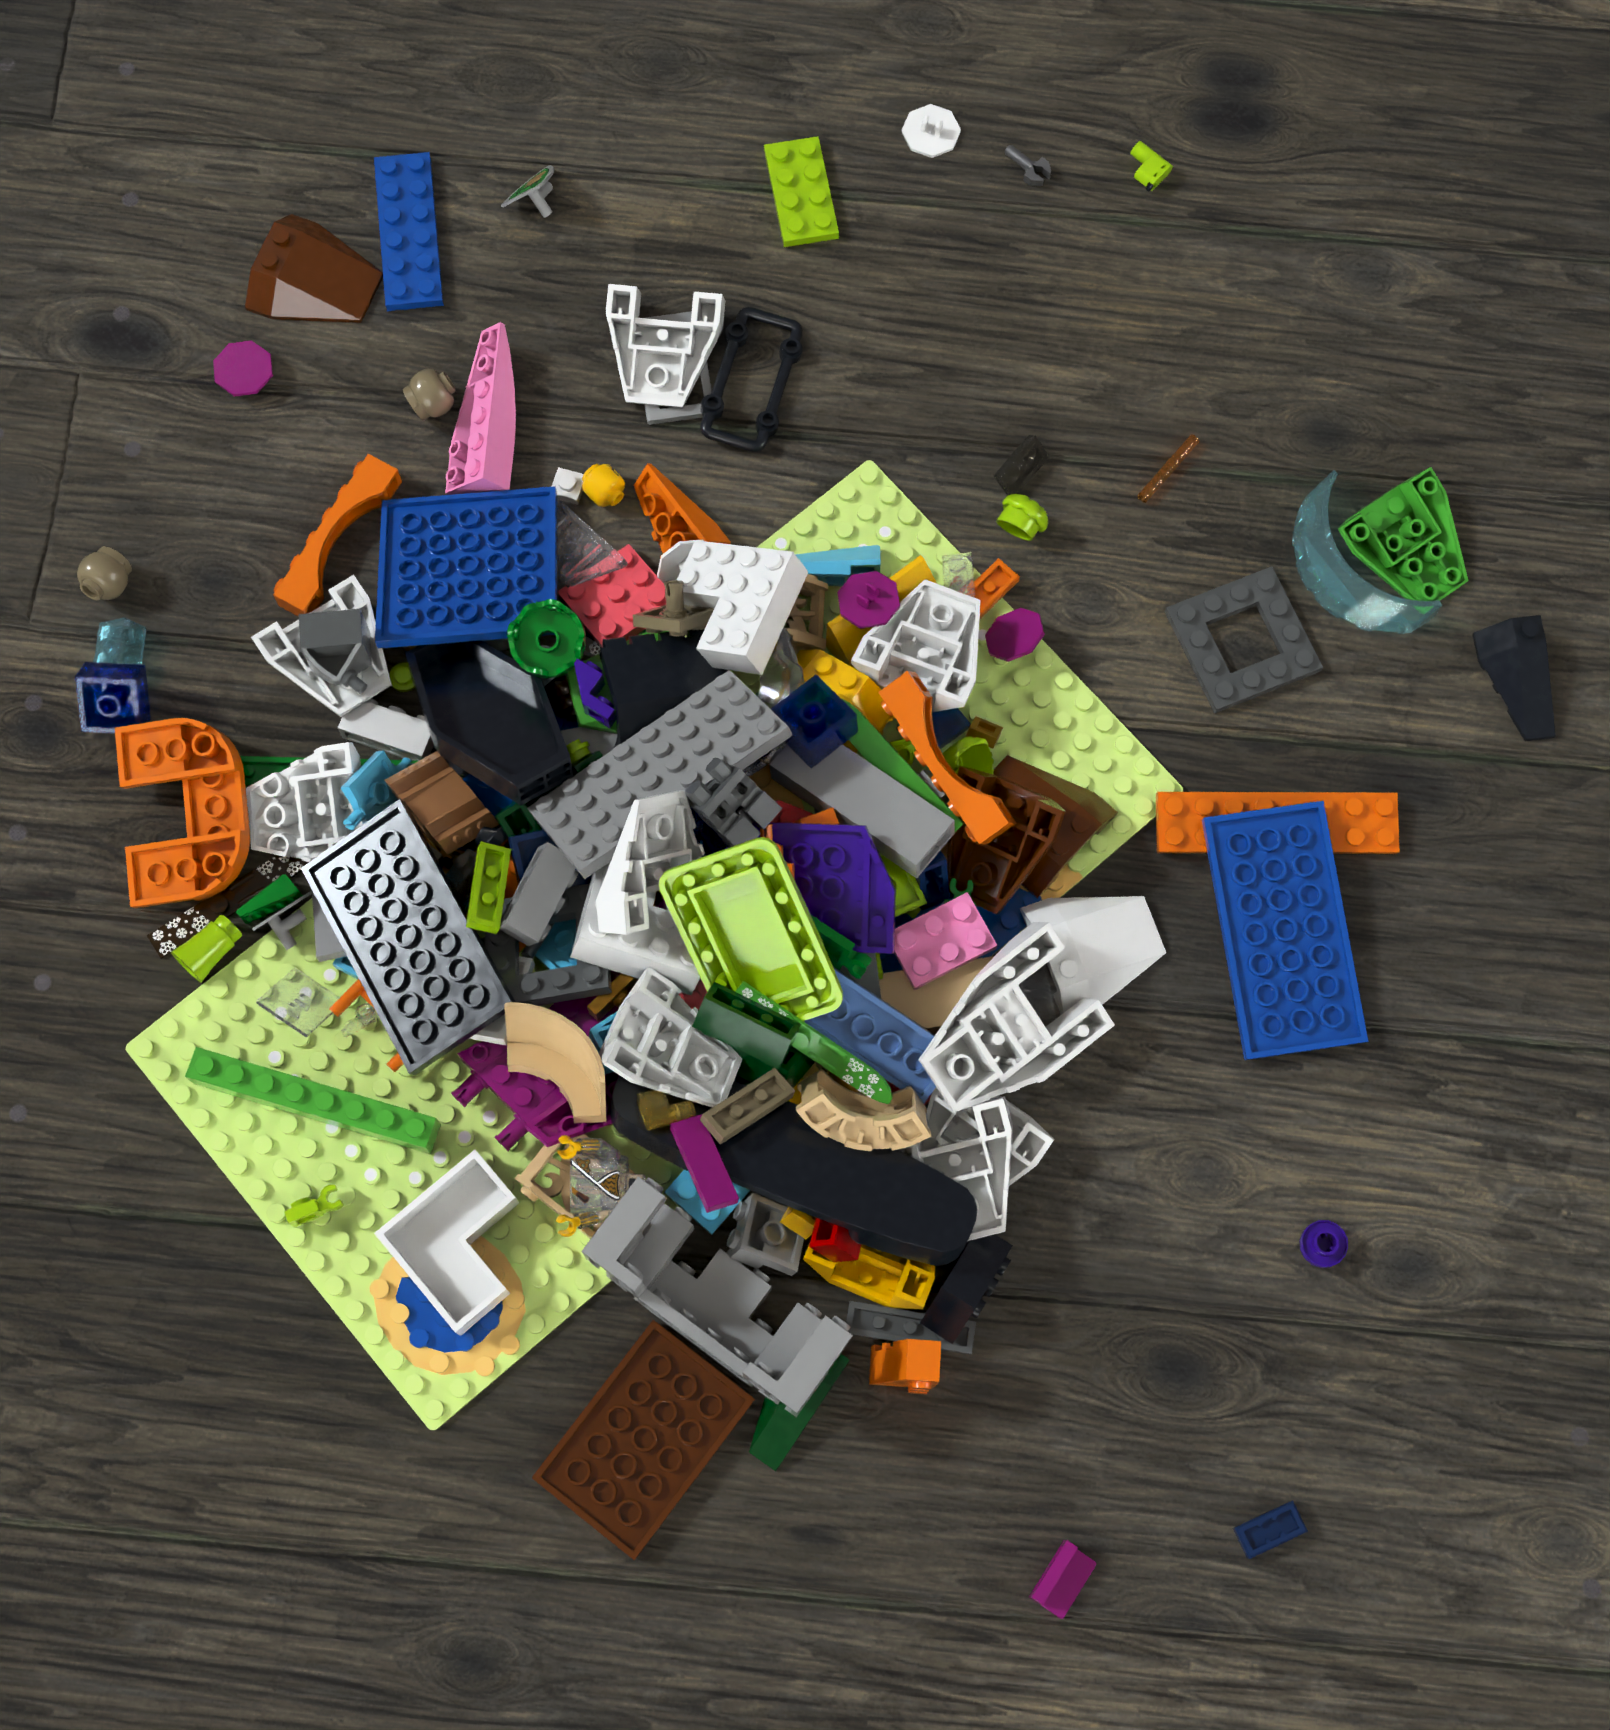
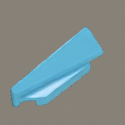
[795,545,881,586]

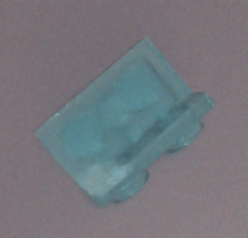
[91,618,146,683]

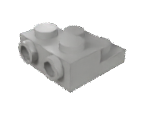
[727,1193,804,1276]

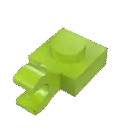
[284,1185,344,1227]

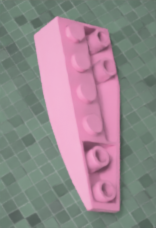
[445,322,516,495]

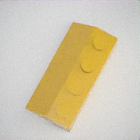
[826,555,937,668]

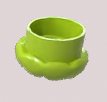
[996,494,1049,541]

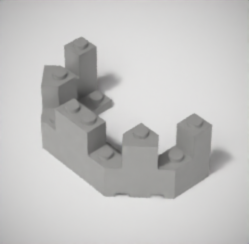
[581,1176,853,1417]

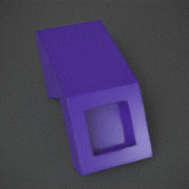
[574,658,616,728]

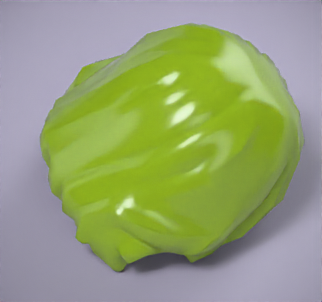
[943,736,995,775]

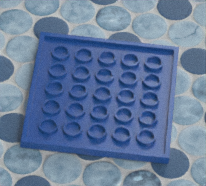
[375,486,557,649]

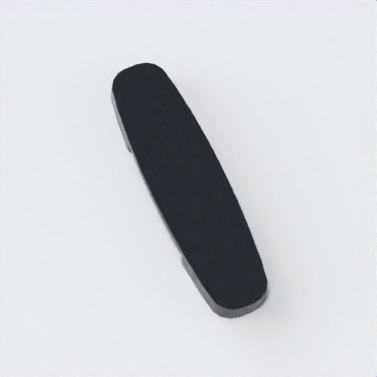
[609,1076,978,1266]

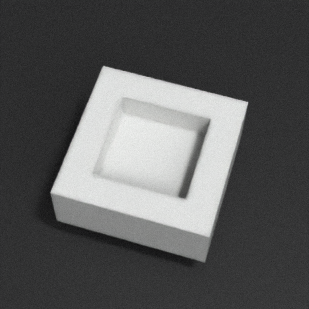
[551,467,584,505]

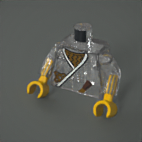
[556,1135,646,1237]

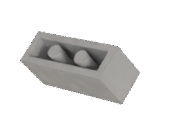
[499,842,578,946]

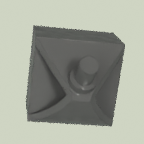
[299,609,372,694]

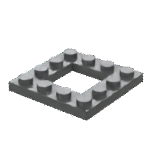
[1165,566,1323,714]
[485,883,612,1006]

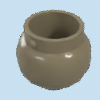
[403,368,456,421]
[77,546,132,600]

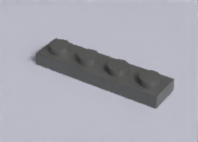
[846,1301,976,1355]

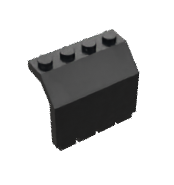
[599,629,728,748]

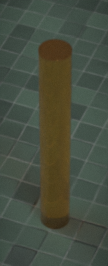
[1137,434,1199,503]

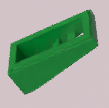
[236,874,303,924]

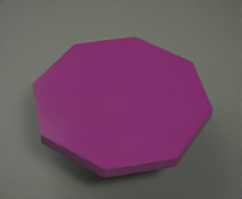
[213,340,273,397]
[837,571,900,629]
[985,608,1045,662]

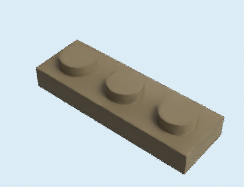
[700,1068,795,1145]

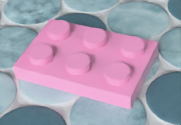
[894,892,997,990]

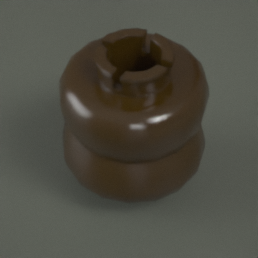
[549,675,577,721]

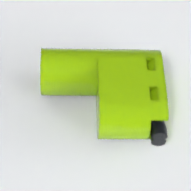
[1130,141,1173,192]

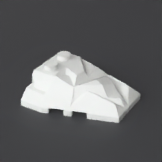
[246,742,363,862]

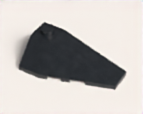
[1472,615,1556,741]

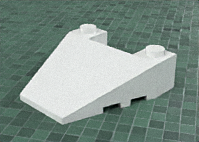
[606,284,726,408]
[596,790,705,935]
[898,1096,1013,1241]

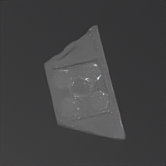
[557,497,628,588]

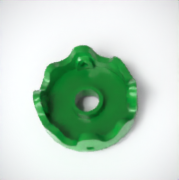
[507,599,586,678]

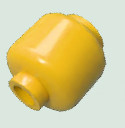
[582,464,625,507]

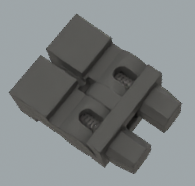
[685,757,782,848]

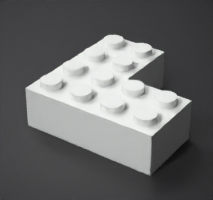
[677,540,808,675]
[570,861,700,995]
[374,1150,519,1336]

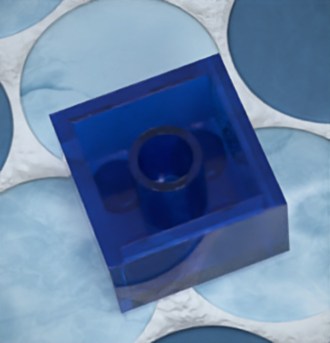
[75,662,151,734]
[771,674,858,769]

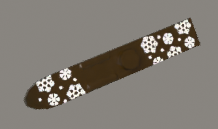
[147,855,308,959]

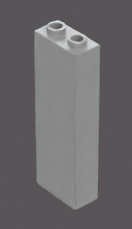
[769,721,955,878]

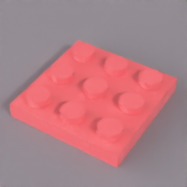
[557,544,666,648]

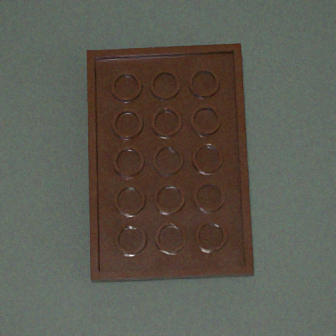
[532,1320,755,1560]

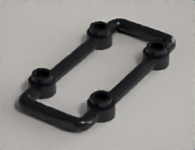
[700,307,803,452]

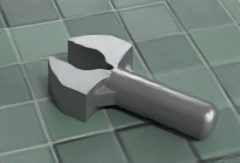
[1005,145,1051,187]

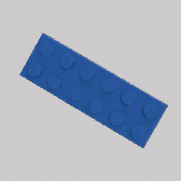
[374,152,444,311]

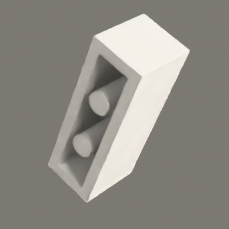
[338,699,434,760]

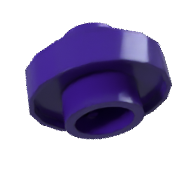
[1299,1220,1348,1268]

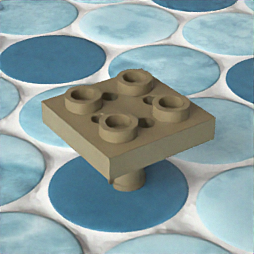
[633,580,714,636]

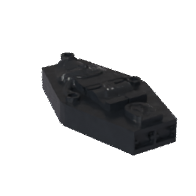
[405,641,574,806]

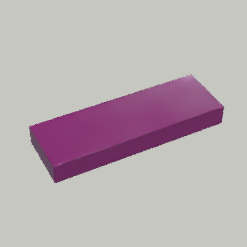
[670,1114,739,1213]

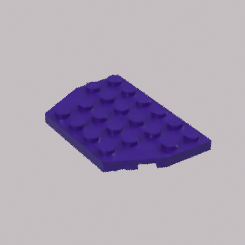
[725,822,896,954]

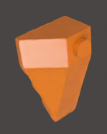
[633,463,731,558]

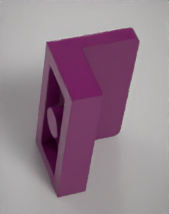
[1029,1540,1096,1619]

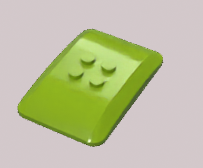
[658,837,843,1021]

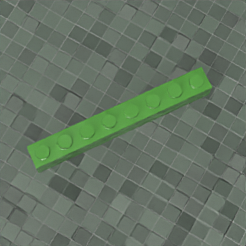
[185,1047,441,1154]

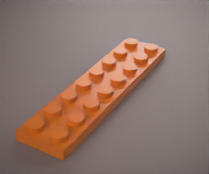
[1156,792,1400,854]

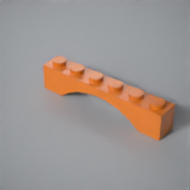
[273,454,402,617]
[878,671,1017,844]

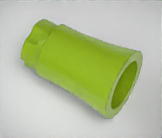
[171,915,242,983]

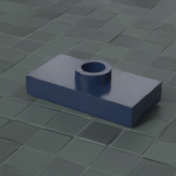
[1233,1500,1308,1559]

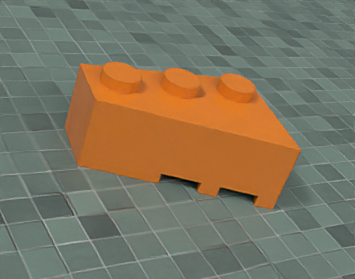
[869,1339,941,1394]

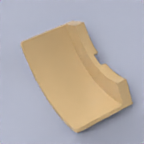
[504,1002,606,1124]

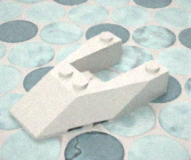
[919,922,1115,1112]

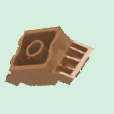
[384,751,499,855]

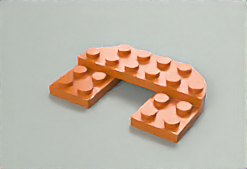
[115,718,250,908]

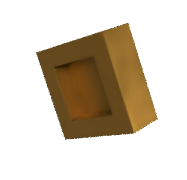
[966,716,1003,749]

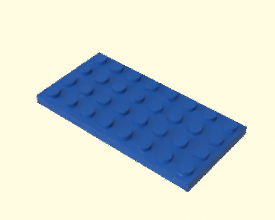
[1202,801,1369,1060]

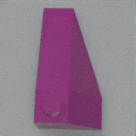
[526,1072,620,1147]

